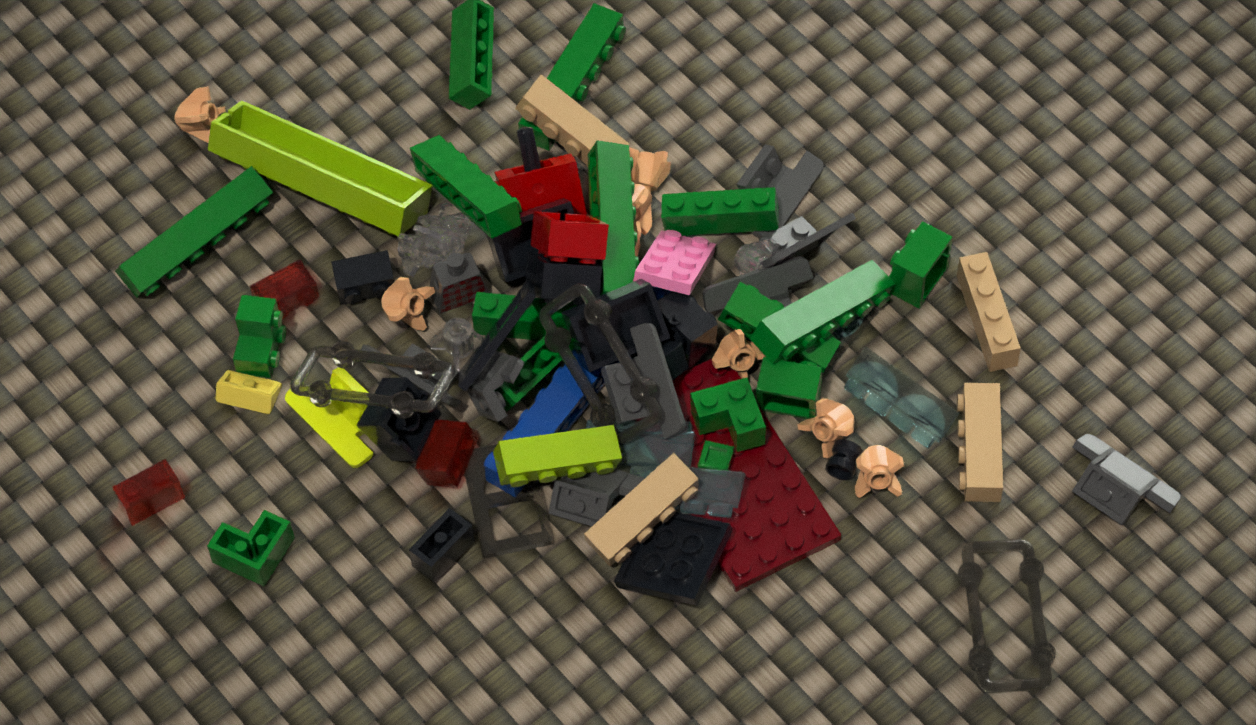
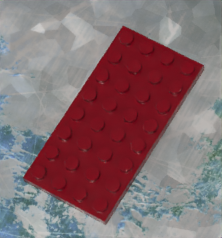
[631,359,842,592]

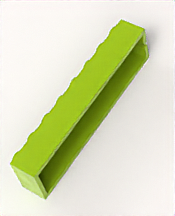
[208,100,433,237]

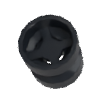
[825,439,862,480]

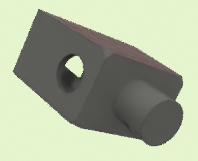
[430,252,490,314]

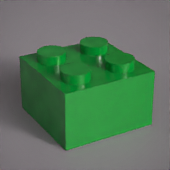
[889,221,953,309]
[756,357,822,419]

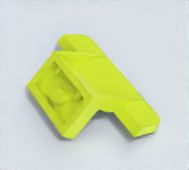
[285,366,373,468]

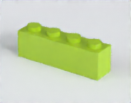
[493,425,622,487]

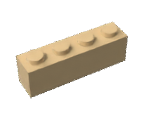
[515,75,629,167]
[957,252,1021,372]
[957,383,1003,502]
[584,453,699,566]

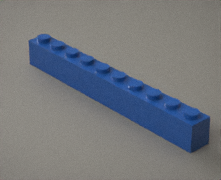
[484,286,672,497]

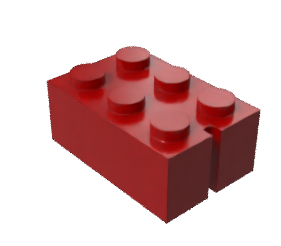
[531,211,609,264]

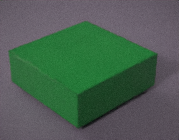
[698,440,734,477]

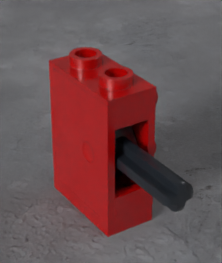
[494,127,587,215]

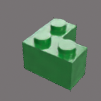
[233,295,286,378]
[690,377,766,452]
[207,510,295,586]

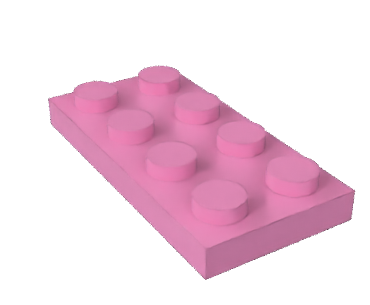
[633,230,716,295]

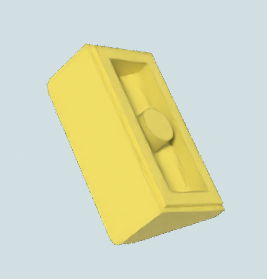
[216,370,282,414]

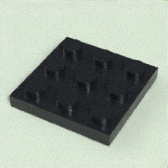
[614,512,733,606]

